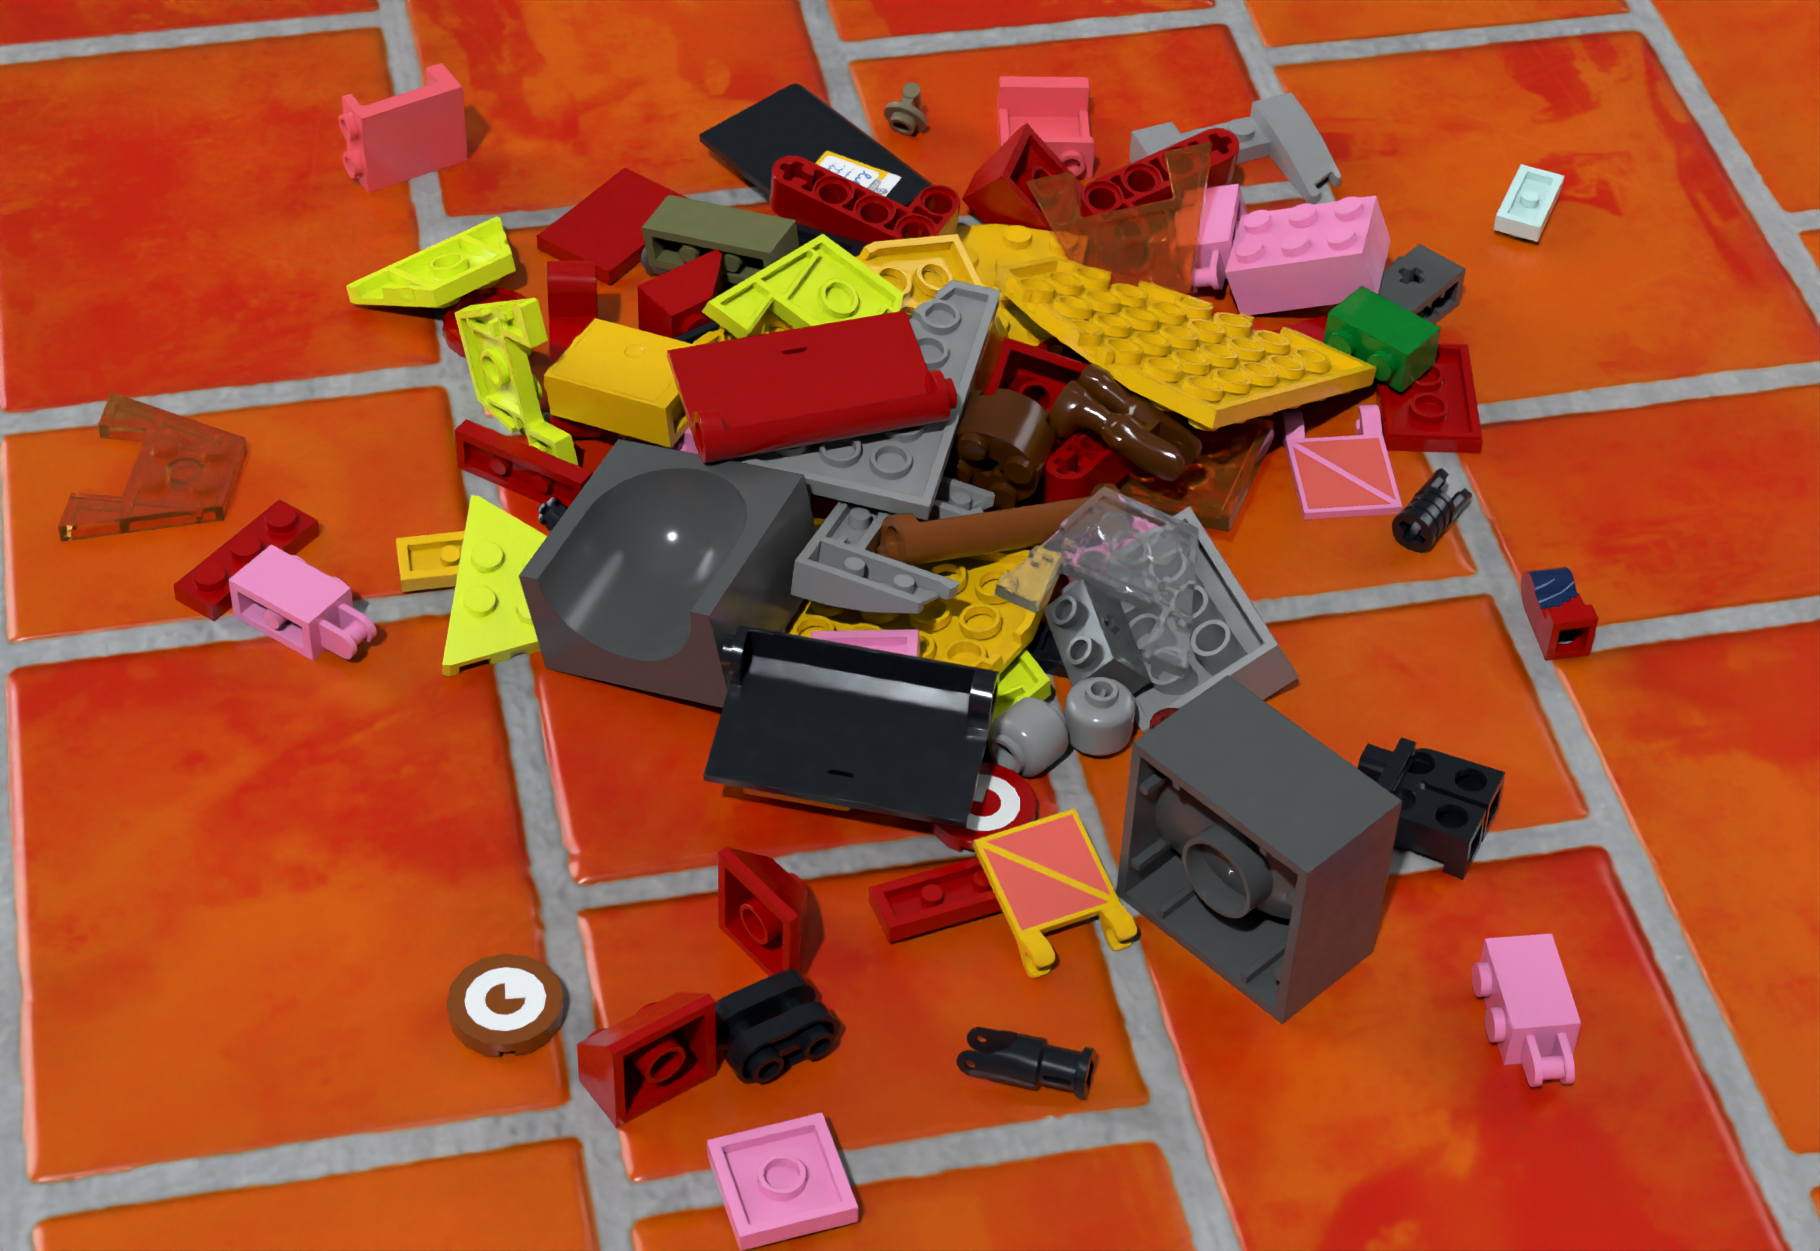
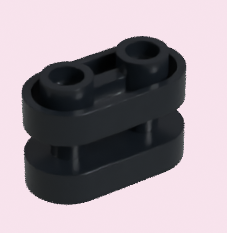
[716,969,839,1083]

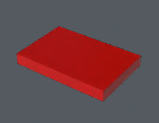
[537,168,689,285]
[1374,344,1483,454]

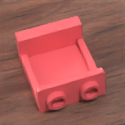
[339,63,468,193]
[997,76,1095,179]

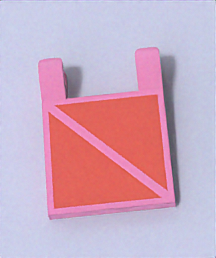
[1278,404,1403,520]

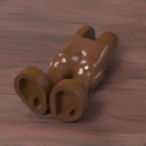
[1046,364,1203,482]

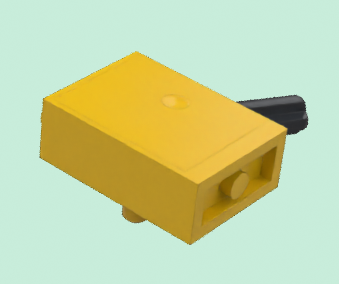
[544,318,720,448]

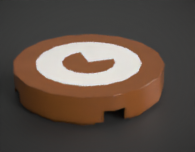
[447,954,564,1057]

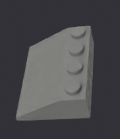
[1060,506,1299,734]

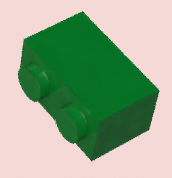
[1324,286,1441,393]

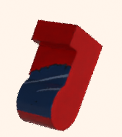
[1521,567,1598,661]

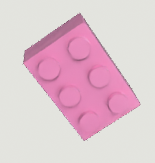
[1225,195,1391,315]

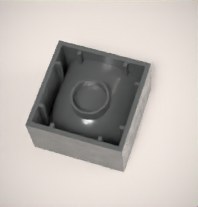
[519,439,816,708]
[1116,675,1402,1024]

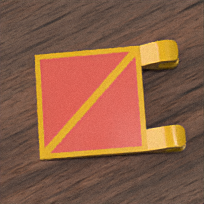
[972,808,1137,978]

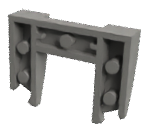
[1129,92,1342,220]
[790,476,995,614]

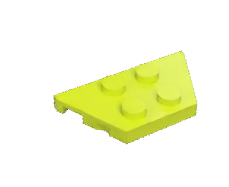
[346,216,516,308]
[442,495,547,676]

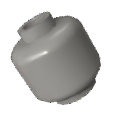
[1064,677,1135,757]
[988,697,1069,777]

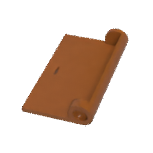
[873,481,1129,566]

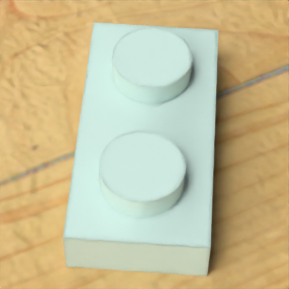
[1493,164,1565,242]

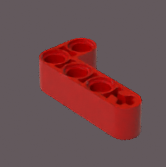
[1078,128,1239,274]
[770,156,960,245]
[546,260,601,438]
[1044,363,1172,503]

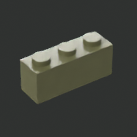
[642,195,800,284]

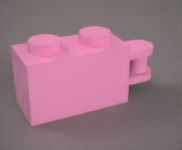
[1170,184,1248,294]
[229,544,377,661]
[1472,933,1581,1087]

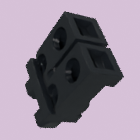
[1357,737,1505,880]

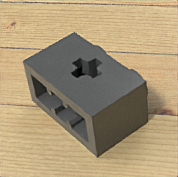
[1378,244,1466,324]
[1043,579,1151,695]

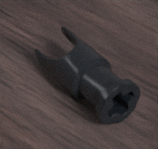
[956,1027,1096,1100]

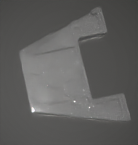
[994,486,1199,679]

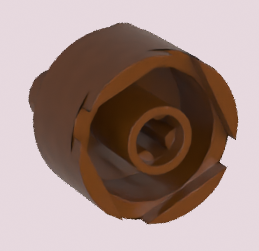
[943,388,1058,509]

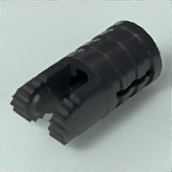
[1392,468,1472,552]

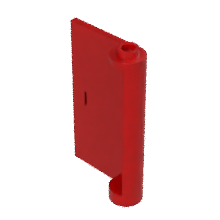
[667,310,957,464]

